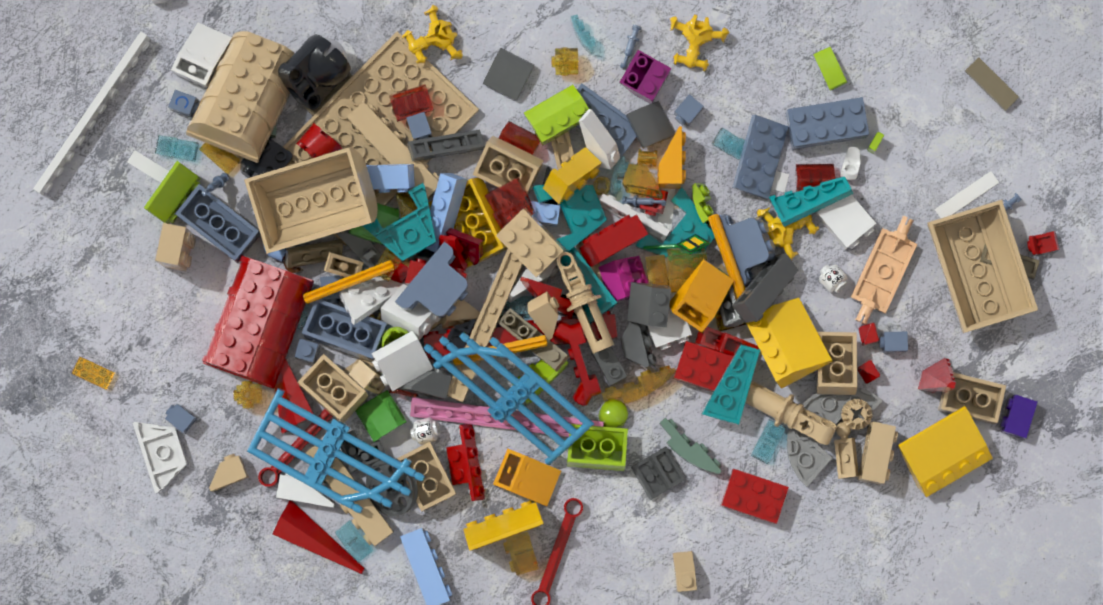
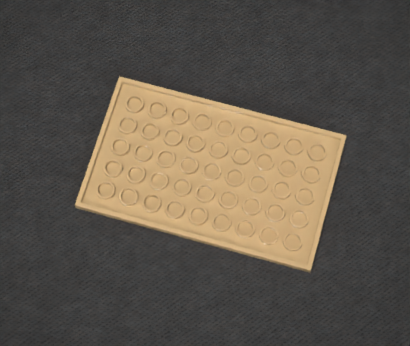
[283,32,479,246]

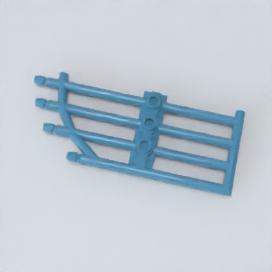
[423,332,594,465]
[247,388,425,513]

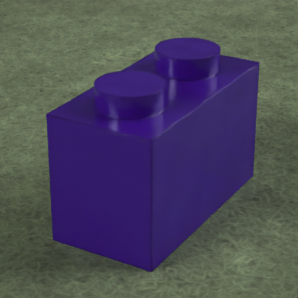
[1000,394,1038,439]

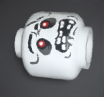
[819,265,847,293]
[410,417,440,445]

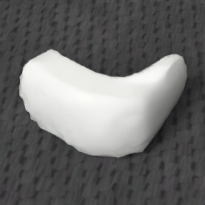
[840,147,861,180]

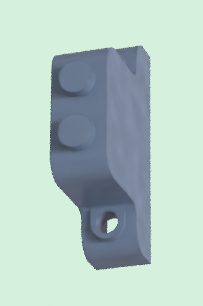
[719,214,775,287]
[395,242,469,318]

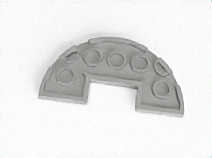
[787,388,883,487]

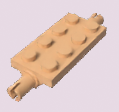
[850,216,917,325]

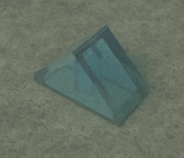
[335,520,374,563]

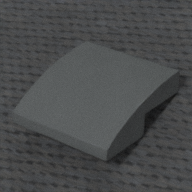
[483,48,535,100]
[626,101,675,149]
[631,446,686,500]

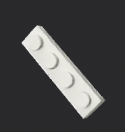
[599,194,670,242]

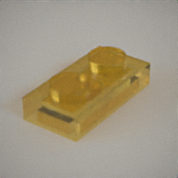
[199,143,240,175]

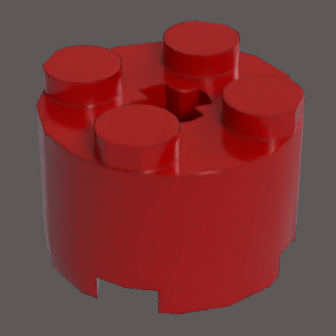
[296,123,342,158]

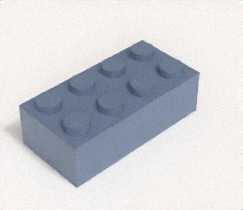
[785,97,869,150]
[175,184,261,263]
[302,299,390,362]

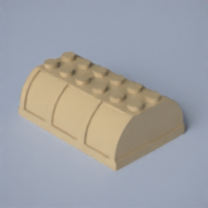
[186,31,295,163]
[244,147,378,254]
[927,200,1038,333]

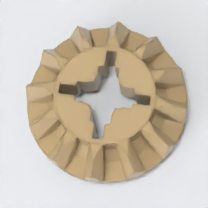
[841,399,873,430]

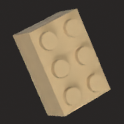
[473,136,544,200]
[496,208,566,277]
[155,223,196,272]
[817,332,857,395]
[297,354,369,423]
[938,372,1006,424]
[857,422,898,485]
[397,442,457,512]

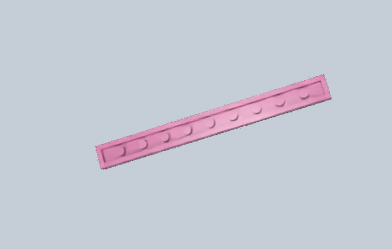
[410,397,603,437]

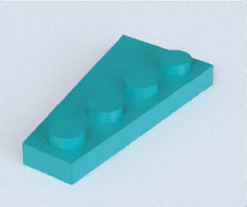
[769,176,853,227]
[561,247,618,324]
[701,345,760,425]

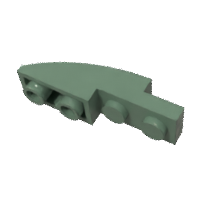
[659,418,722,474]

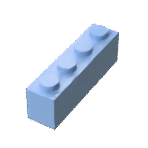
[366,164,415,193]
[426,173,468,252]
[400,528,452,605]

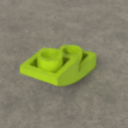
[813,46,847,91]
[692,183,714,223]

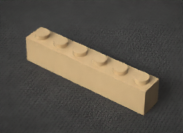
[347,101,439,200]
[306,446,394,546]

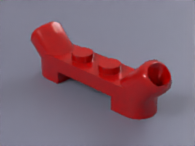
[553,321,601,406]

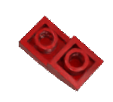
[439,235,468,271]

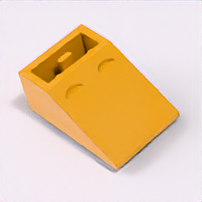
[657,126,686,189]
[669,259,734,332]
[493,448,561,506]

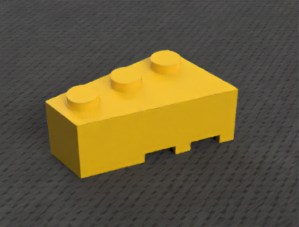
[543,147,602,204]

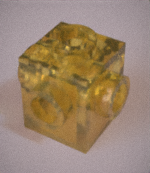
[551,47,578,76]
[233,381,263,409]

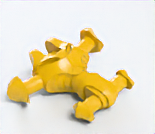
[402,5,463,64]
[670,14,730,71]
[757,207,819,261]

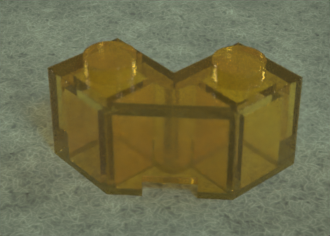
[503,532,539,575]

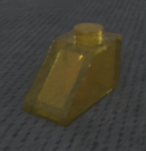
[622,164,663,199]

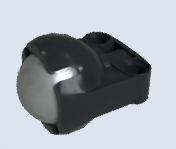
[278,34,351,110]

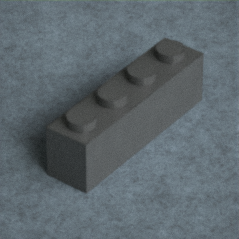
[732,253,798,323]

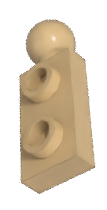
[834,422,859,479]

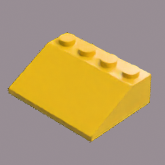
[428,177,508,269]
[746,298,833,389]
[898,406,993,498]
[463,500,544,551]

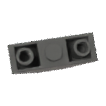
[620,321,657,373]

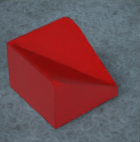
[384,258,409,283]
[858,323,879,346]
[857,360,880,384]

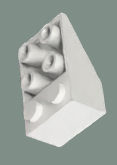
[171,23,232,89]

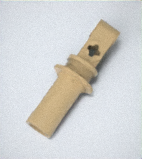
[557,252,614,354]
[745,381,837,445]

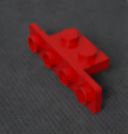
[446,424,485,501]

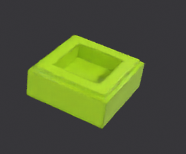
[867,132,884,154]

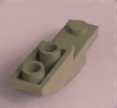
[498,308,569,372]

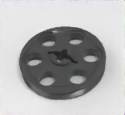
[366,458,418,516]

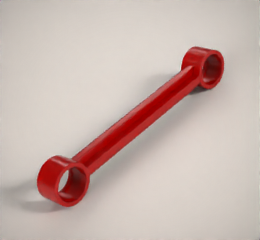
[258,409,333,487]
[531,498,583,605]

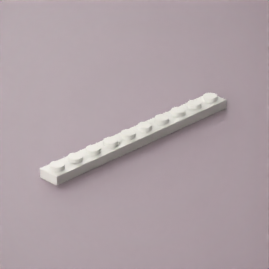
[33,32,150,195]

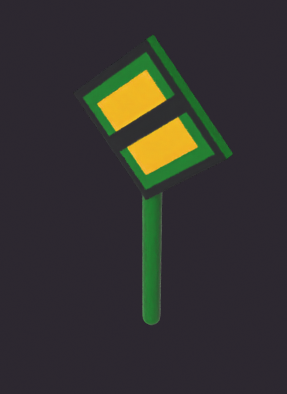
[643,234,710,254]

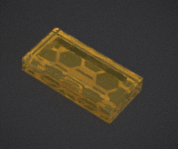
[71,356,115,390]

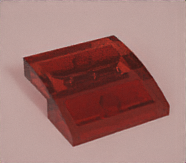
[485,177,535,230]

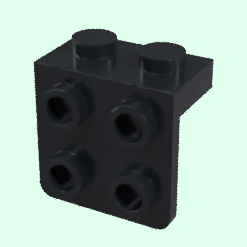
[240,138,293,178]

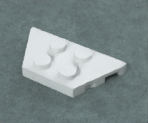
[339,276,403,325]
[133,422,187,493]

